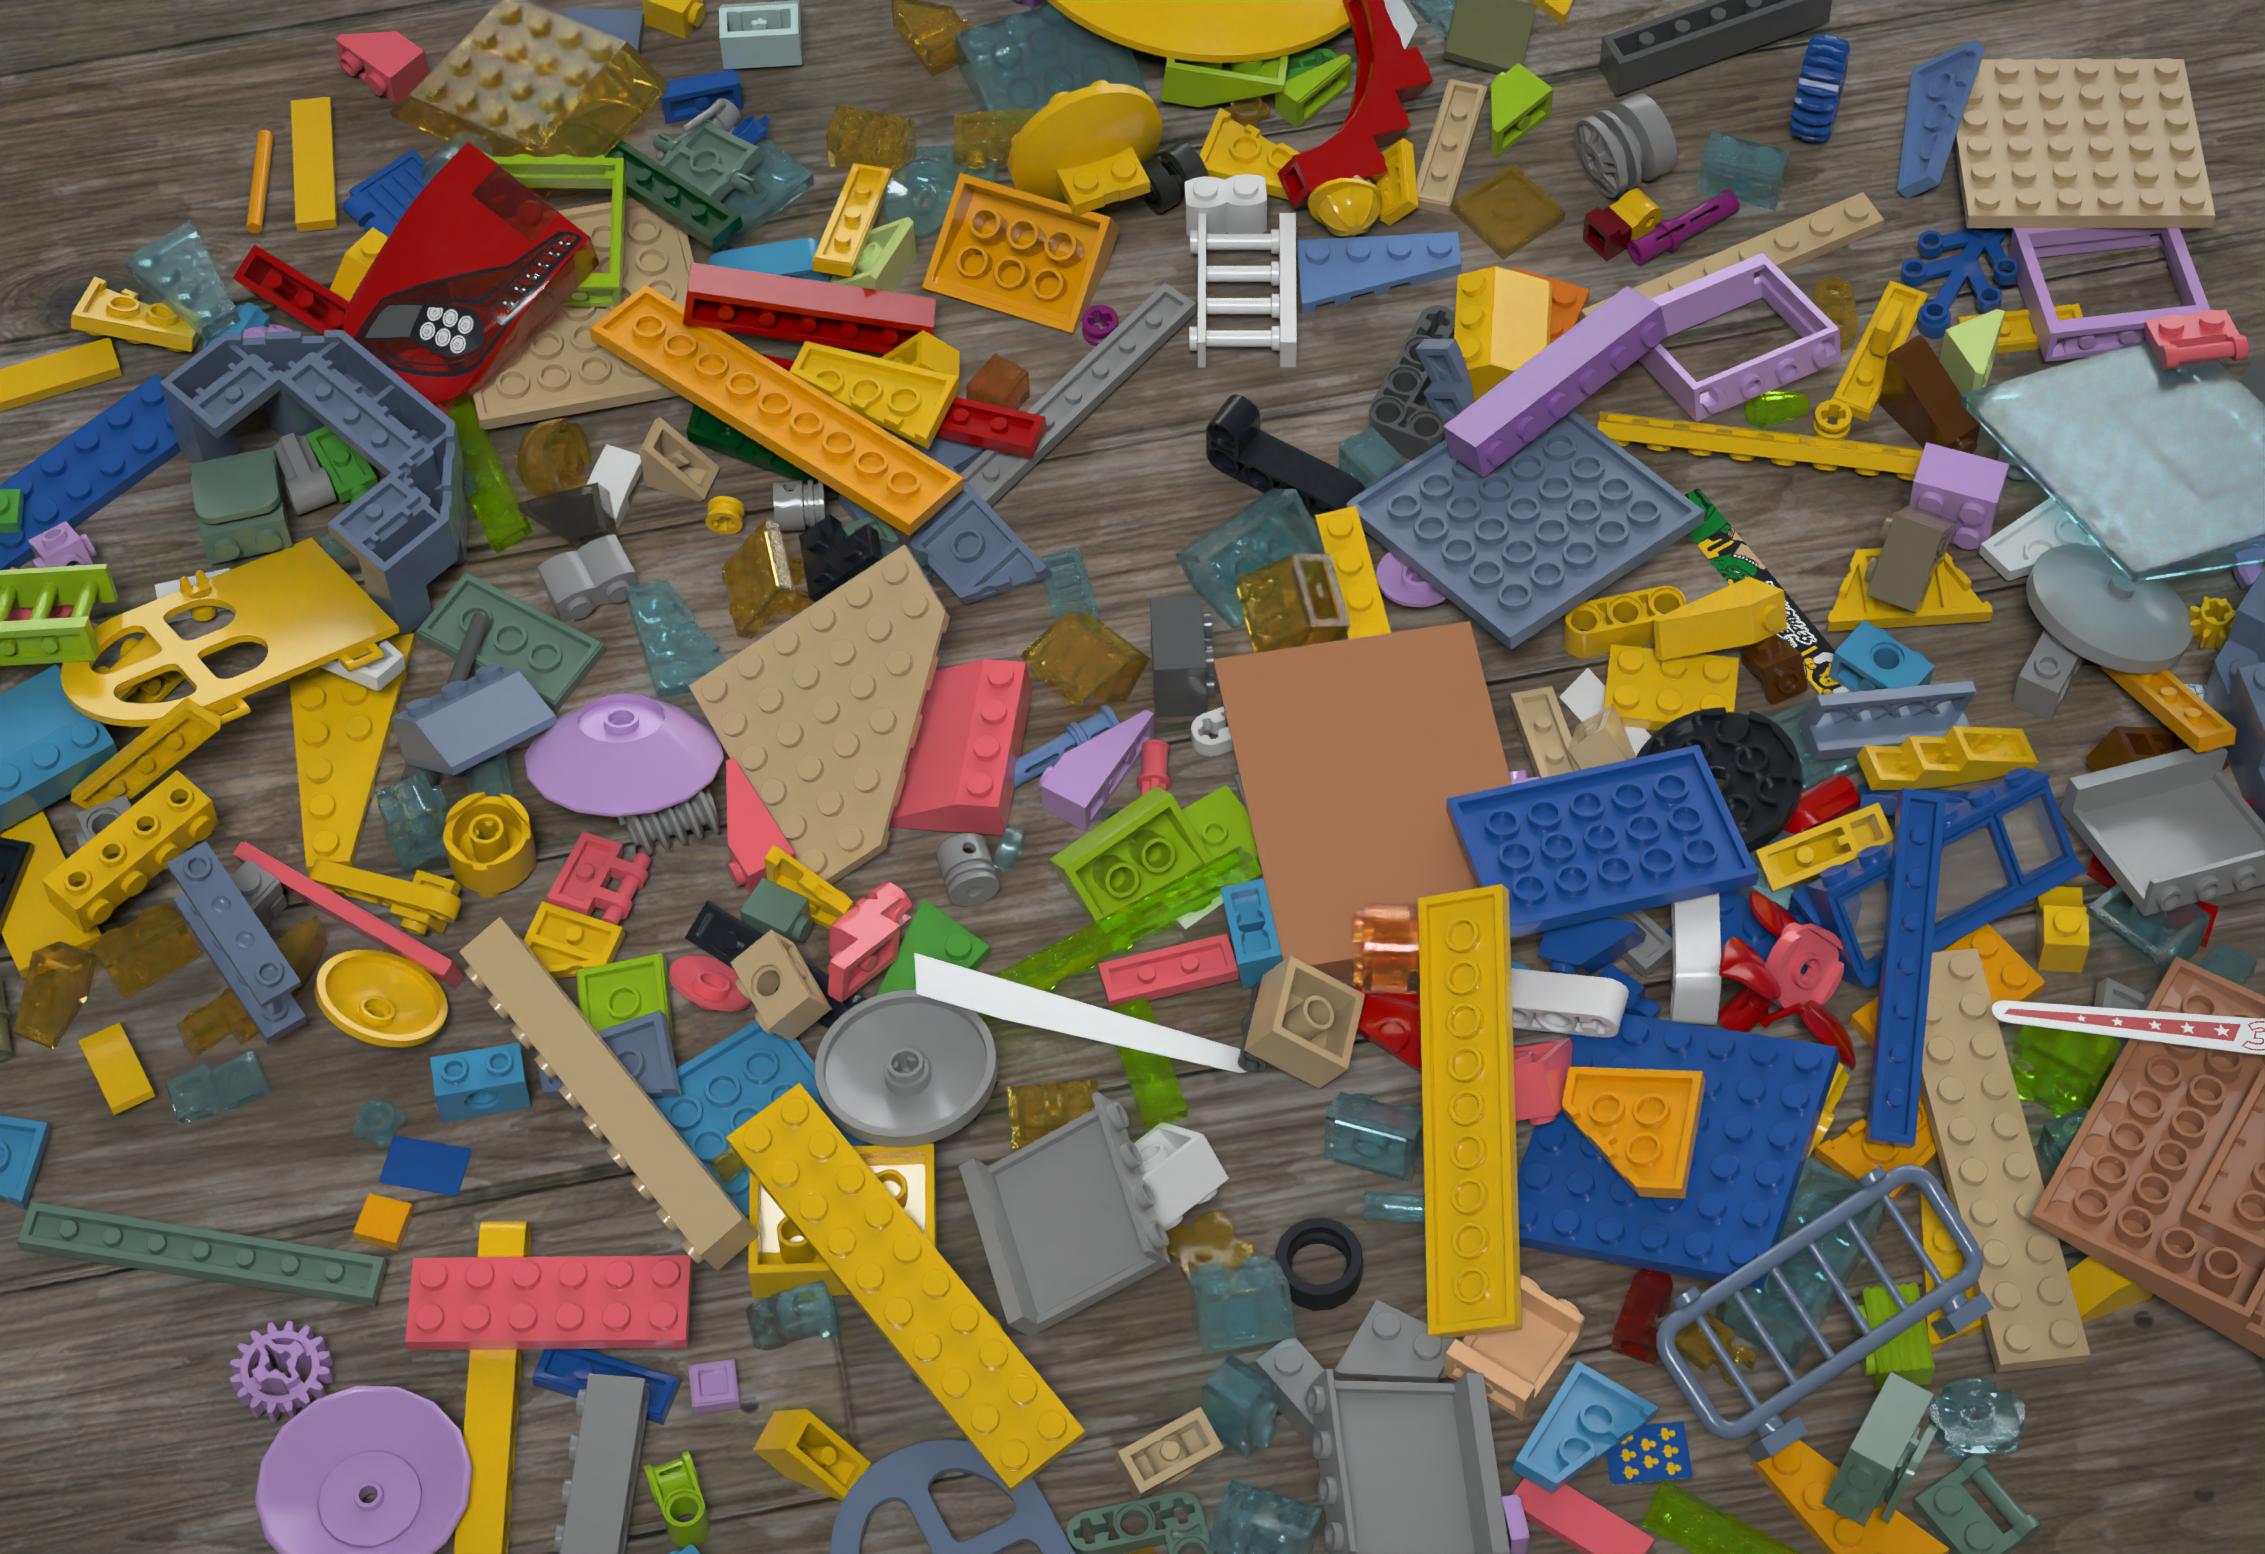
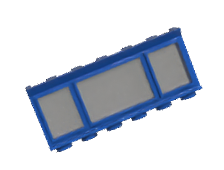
[1807,767,2086,988]

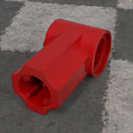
[1780,773,1860,839]

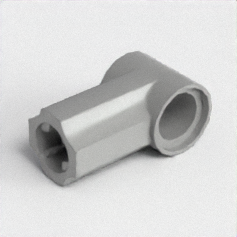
[273,433,337,516]

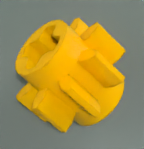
[2188,596,2237,651]

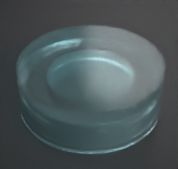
[994,825,1026,871]

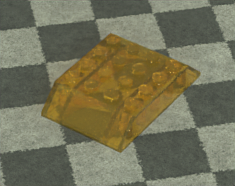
[390,0,669,192]

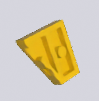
[523,901,625,979]

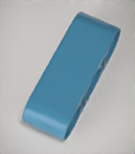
[707,238,829,282]

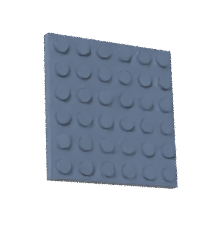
[1346,410,1704,650]

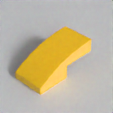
[78,1022,156,1115]

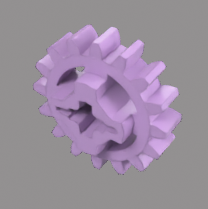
[230,1321,333,1422]

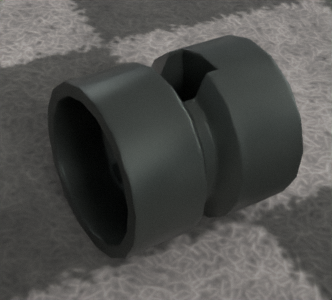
[1140,141,1208,213]

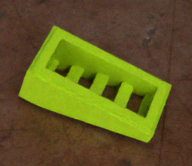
[1275,54,1352,128]

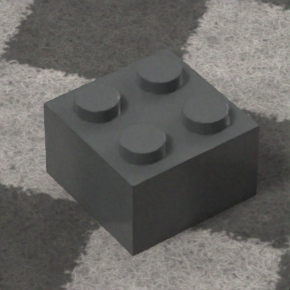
[1150,596,1215,718]

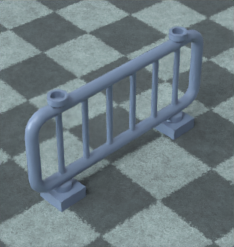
[1656,1165,1994,1463]

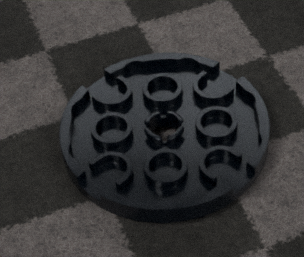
[1636,707,1804,854]

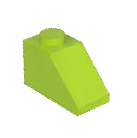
[1489,63,1553,158]

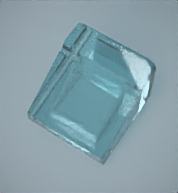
[2197,944,2258,985]

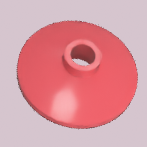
[669,955,753,1011]

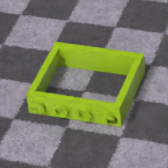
[454,154,626,307]

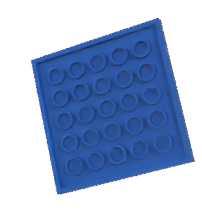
[1517,1014,1840,1290]

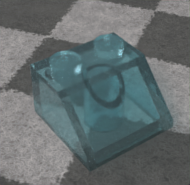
[2086,883,2212,971]
[1324,1092,1423,1183]

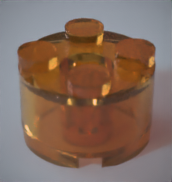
[1352,903,1419,995]

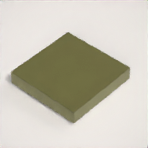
[1442,0,1537,74]

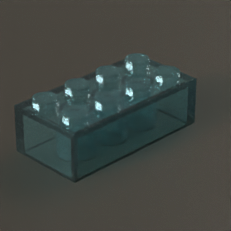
[1714,1157,1887,1367]

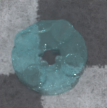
[1928,1378,2025,1459]

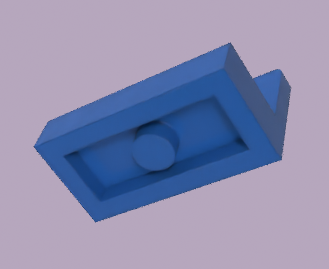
[657,69,743,124]

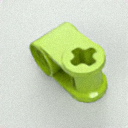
[643,1450,710,1548]

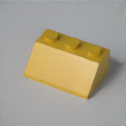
[1454,266,1552,401]

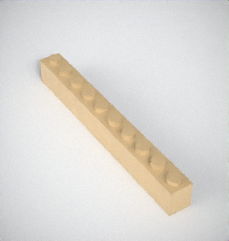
[459,917,760,1271]

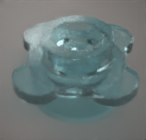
[352,1100,406,1148]

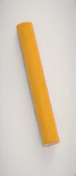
[246,130,274,234]

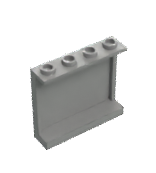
[2060,747,2265,916]
[959,1092,1171,1337]
[1306,1369,1510,1554]

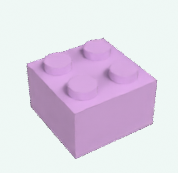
[1909,442,2009,551]

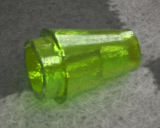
[1744,389,1809,428]

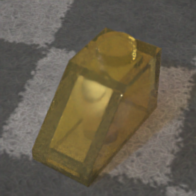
[891,0,975,77]
[13,941,98,1049]

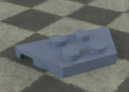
[910,464,1052,605]

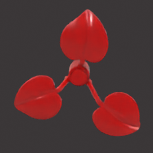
[1718,890,1856,1072]

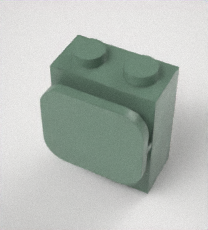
[190,447,293,564]
[1822,1372,1938,1527]

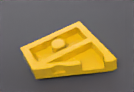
[764,845,854,929]

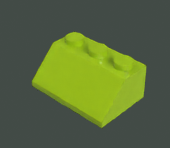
[1049,786,1216,941]

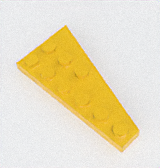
[289,633,417,875]

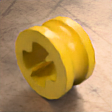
[1813,400,1852,439]
[705,496,745,535]

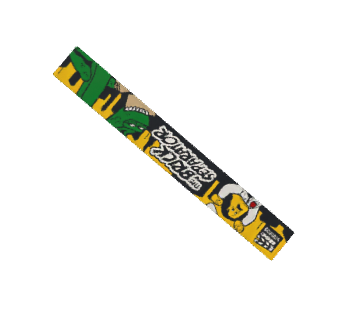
[1684,488,1873,710]

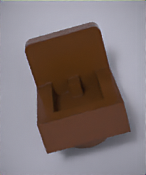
[1740,635,1808,704]

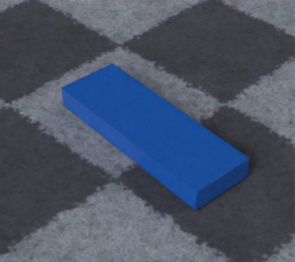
[532,1349,681,1425]

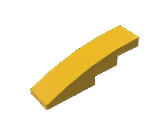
[1856,726,2038,790]

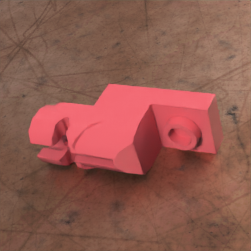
[828,882,913,1003]

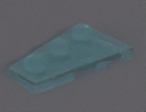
[625,580,726,698]

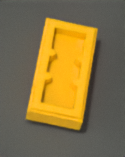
[1377,138,1419,226]

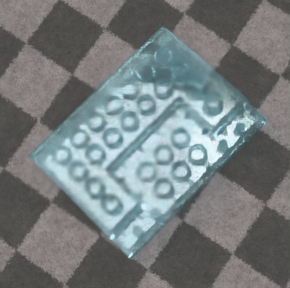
[1960,340,2265,583]

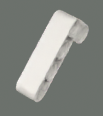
[1670,893,1721,1025]
[1511,968,1629,1038]

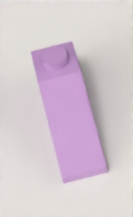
[1039,710,1154,831]

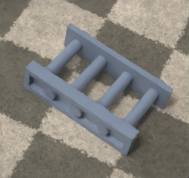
[166,841,307,1045]

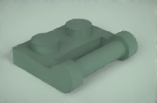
[1912,1453,2042,1554]

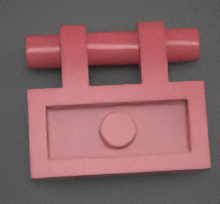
[547,831,651,925]

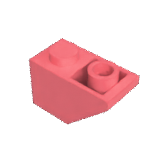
[335,31,430,104]

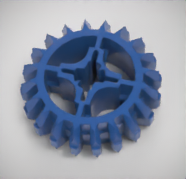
[1790,34,1850,143]

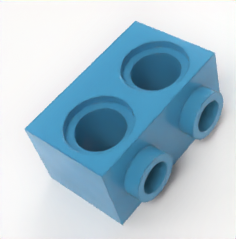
[1220,878,1283,989]

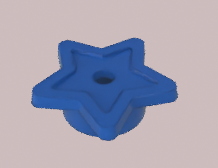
[731,115,770,145]

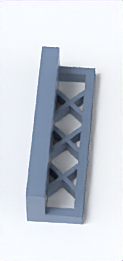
[1799,681,1976,761]

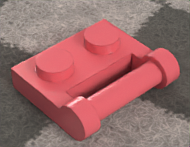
[2144,310,2249,370]

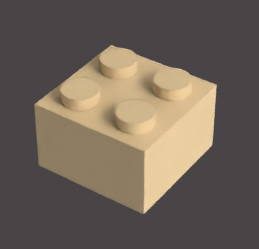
[1244,955,1365,1089]

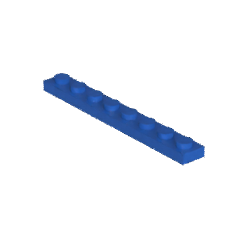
[1865,788,1946,1149]

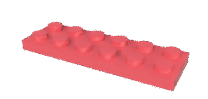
[405,1255,693,1350]

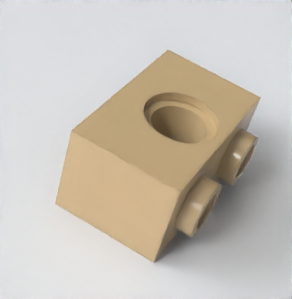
[730,930,832,1042]
[1114,1406,1224,1500]

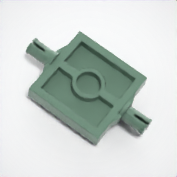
[653,121,763,202]

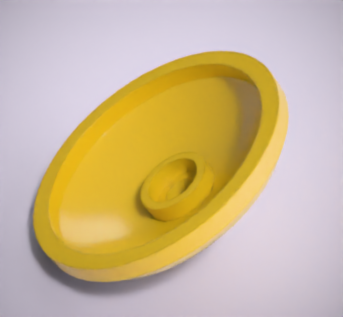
[314,950,448,1048]

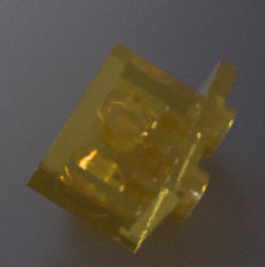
[953,108,1035,169]
[89,902,200,998]

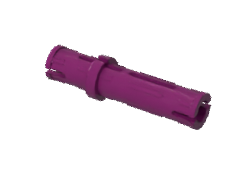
[1627,189,1740,265]

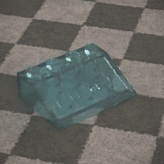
[955,4,1148,146]

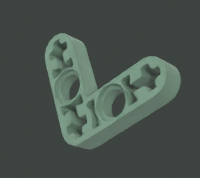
[1067,1491,1214,1554]

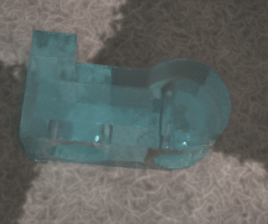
[746,1280,841,1350]

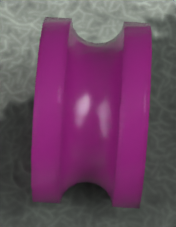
[1082,305,1118,346]

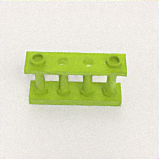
[0,564,118,666]

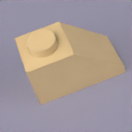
[1568,704,1637,770]

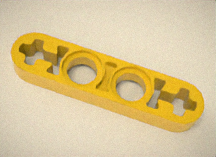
[309,859,462,923]

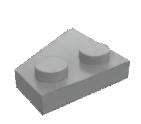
[1334,1299,1459,1383]

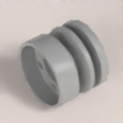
[1574,93,1678,198]

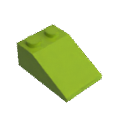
[1160,55,1289,107]

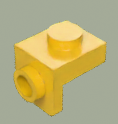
[389,870,461,936]

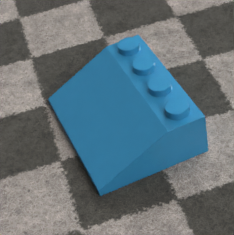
[0,665,118,832]

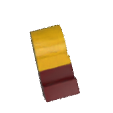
[1583,188,1663,262]

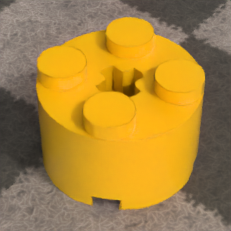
[443,792,537,898]

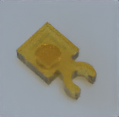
[1675,1312,1756,1387]

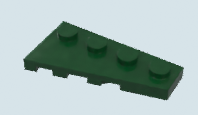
[687,404,840,495]

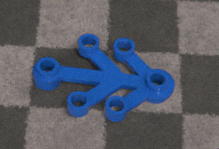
[1901,225,2019,339]

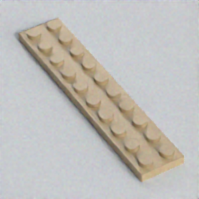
[1920,948,2091,1373]

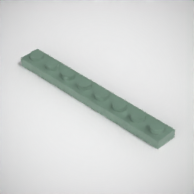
[17,1201,387,1307]

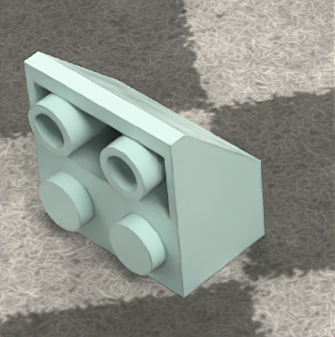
[719,0,802,69]

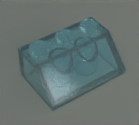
[1175,488,1328,629]

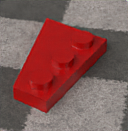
[1356,981,1422,1074]

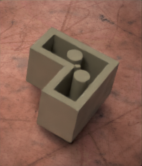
[1864,505,1957,612]

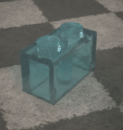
[1697,131,1790,212]
[1202,1354,1278,1460]

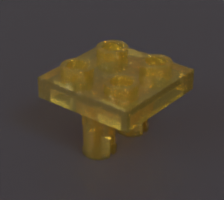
[722,519,812,639]

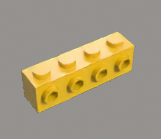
[42,770,219,934]

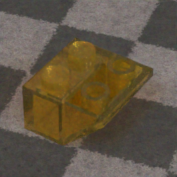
[1235,554,1351,653]
[1020,611,1150,707]

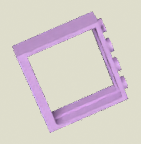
[2008,228,2210,362]
[1637,253,1841,422]

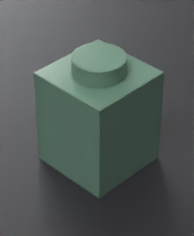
[740,877,813,945]

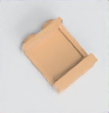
[1444,1275,1585,1421]

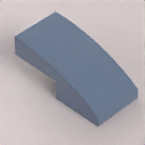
[1415,339,1474,424]

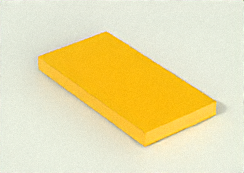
[0,810,105,978]

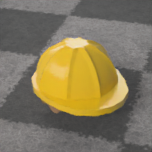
[1307,175,1382,237]

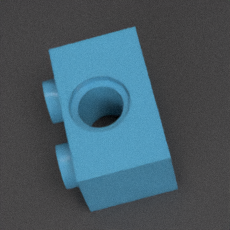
[1828,620,1935,705]
[430,1042,532,1122]

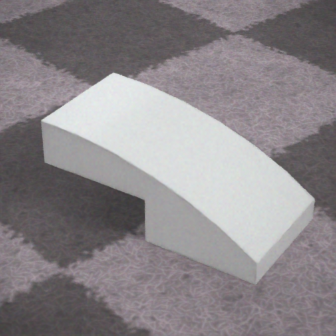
[573,444,643,536]

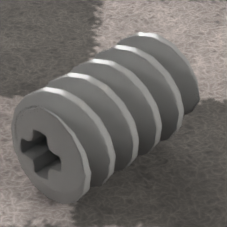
[624,786,720,855]

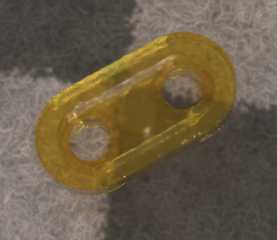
[1812,277,1858,351]

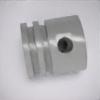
[773,479,827,532]
[936,833,1000,906]

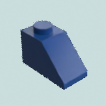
[1538,917,1646,975]

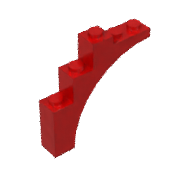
[1277,0,1433,209]

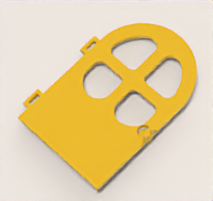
[60,537,400,727]

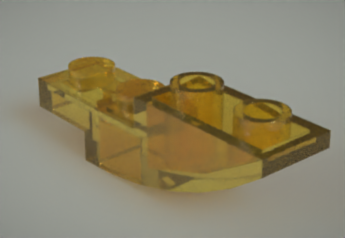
[177,915,328,1059]

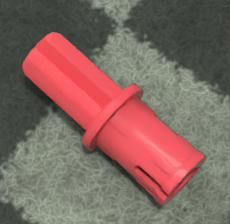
[1137,739,1171,797]

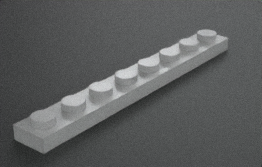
[960,283,1196,507]

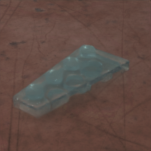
[123,220,241,341]

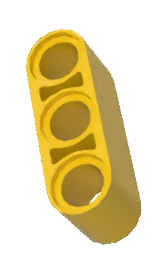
[1563,586,1686,658]

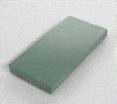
[416,572,606,713]

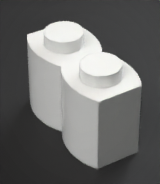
[1184,174,1267,236]

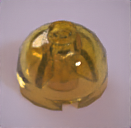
[514,418,591,502]

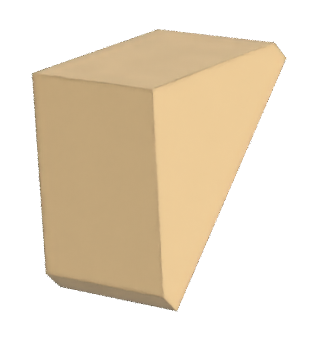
[639,417,720,501]

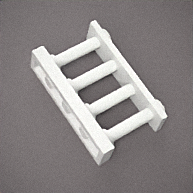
[1189,213,1297,368]

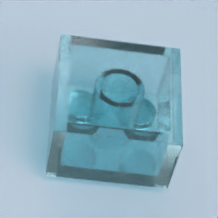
[1186,1256,1296,1352]

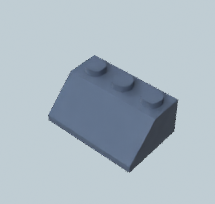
[392,664,557,776]

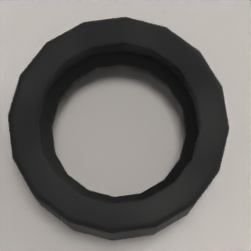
[1275,1218,1363,1311]

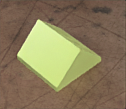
[829,217,917,292]
[1939,309,2005,416]

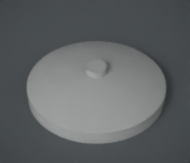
[2026,544,2193,674]
[815,989,998,1147]

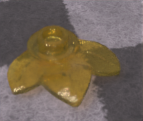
[1165,1211,1255,1288]

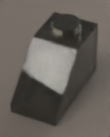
[518,482,619,549]

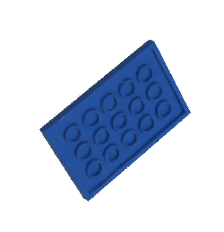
[1446,745,1758,939]

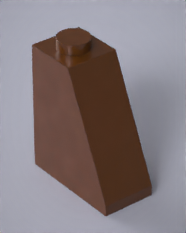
[1879,334,1981,454]

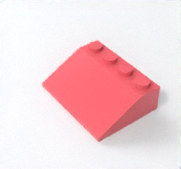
[888,659,1032,835]

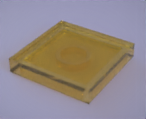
[1451,163,1566,260]

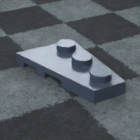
[536,1010,682,1099]

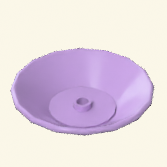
[524,693,724,817]
[255,1386,472,1554]

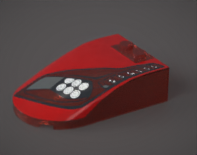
[343,141,599,408]

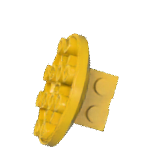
[1008,80,1163,216]

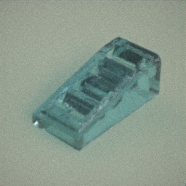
[1039,548,1103,642]

